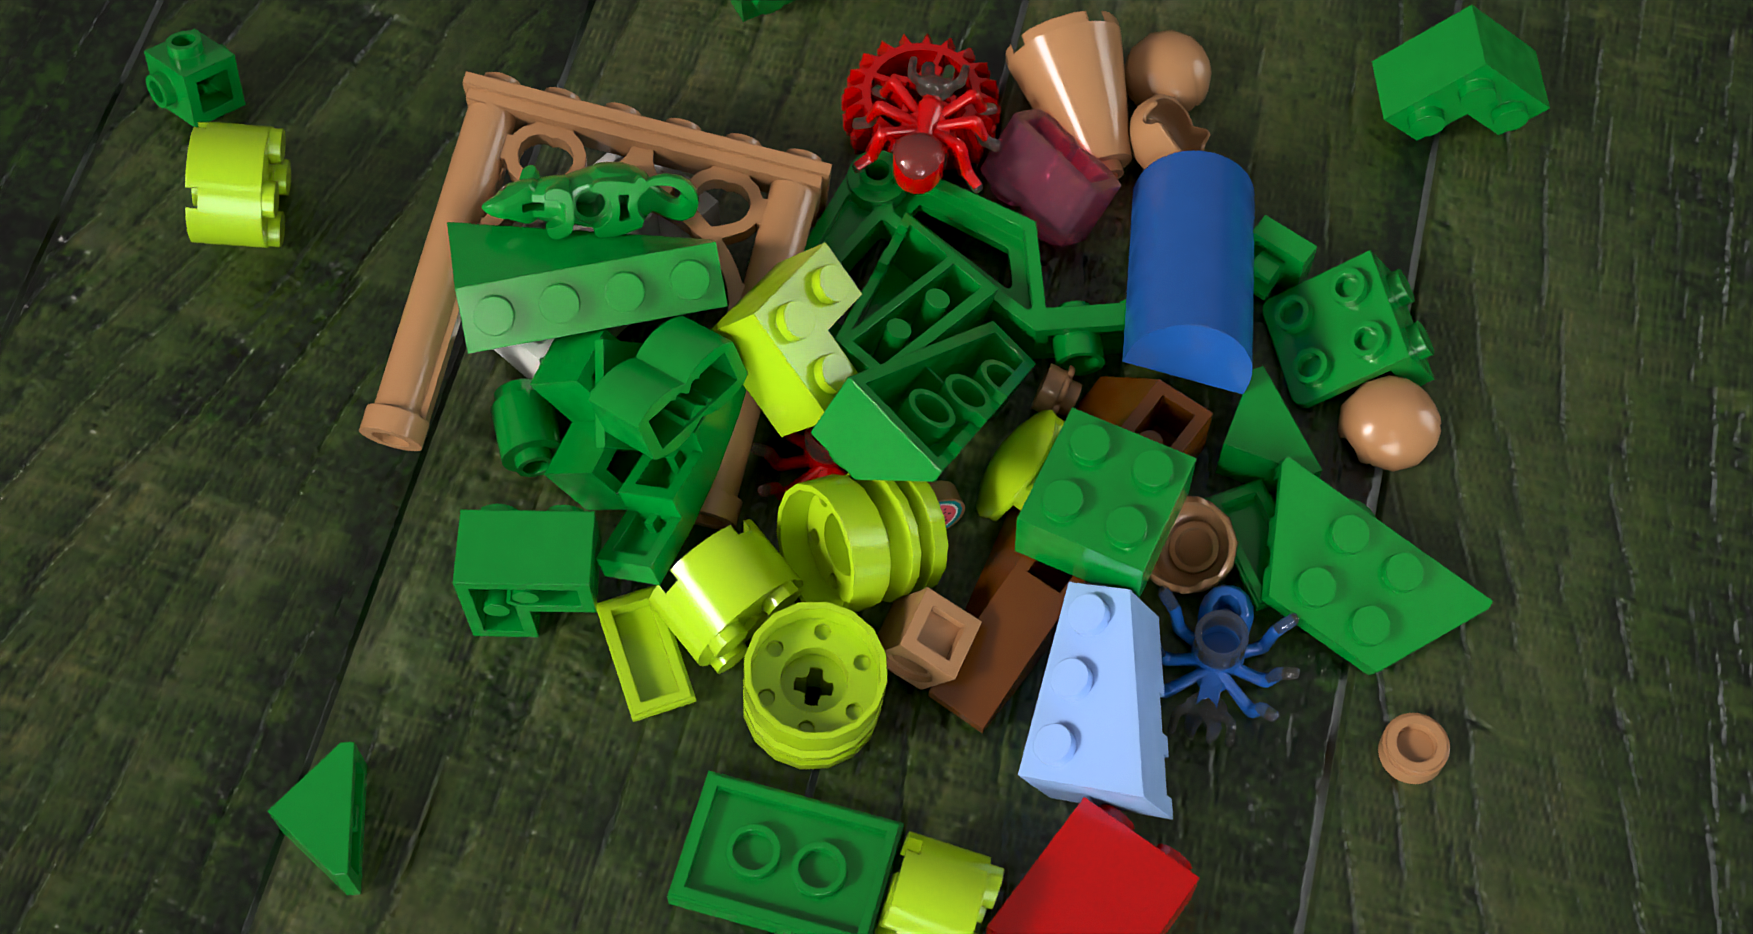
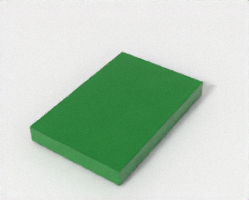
[667,771,904,934]

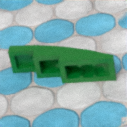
[596,385,747,585]

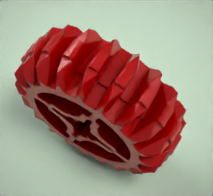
[841,33,1001,178]

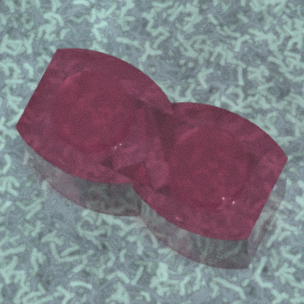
[980,108,1121,247]

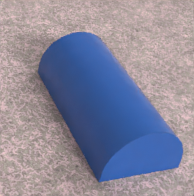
[1122,151,1255,394]

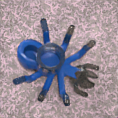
[1158,585,1300,747]

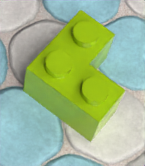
[711,242,862,437]

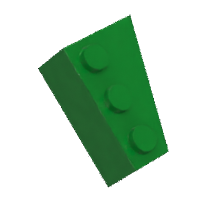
[835,212,999,373]

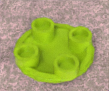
[976,410,1065,521]

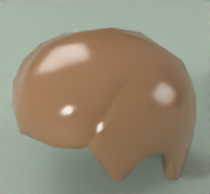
[1124,30,1212,112]
[1129,93,1210,170]
[1337,375,1441,472]
[1149,496,1239,594]

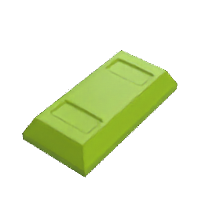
[597,585,697,722]

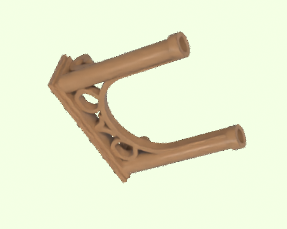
[359,71,832,530]

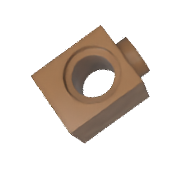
[877,587,982,690]

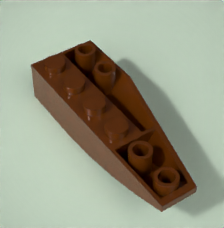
[929,376,1213,734]

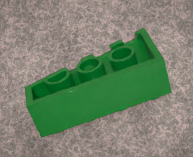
[447,222,728,354]
[810,321,1036,482]

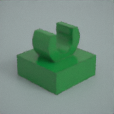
[1253,215,1317,301]

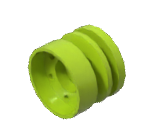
[777,473,948,613]
[743,602,887,769]

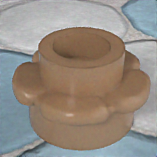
[1030,363,1083,418]

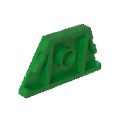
[1261,456,1493,676]

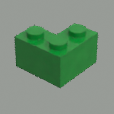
[1372,5,1550,141]
[529,329,643,510]
[453,504,602,637]

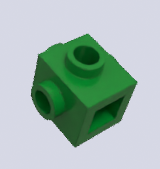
[144,28,245,127]

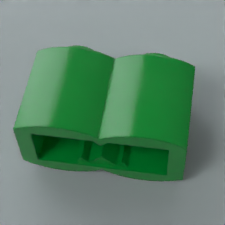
[588,316,748,460]

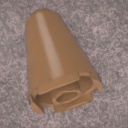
[1006,11,1132,186]

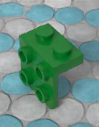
[1262,250,1434,408]

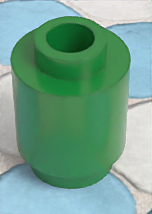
[490,378,562,477]

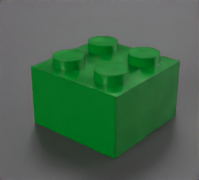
[1015,407,1197,599]

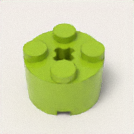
[185,122,291,248]
[649,519,803,674]
[875,831,1004,934]

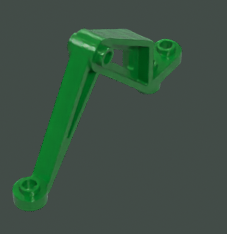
[804,151,1126,376]

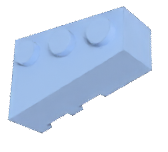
[1018,582,1173,820]

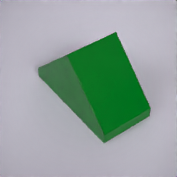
[1215,366,1322,494]
[268,742,367,895]

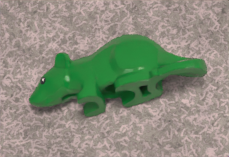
[482,162,699,239]

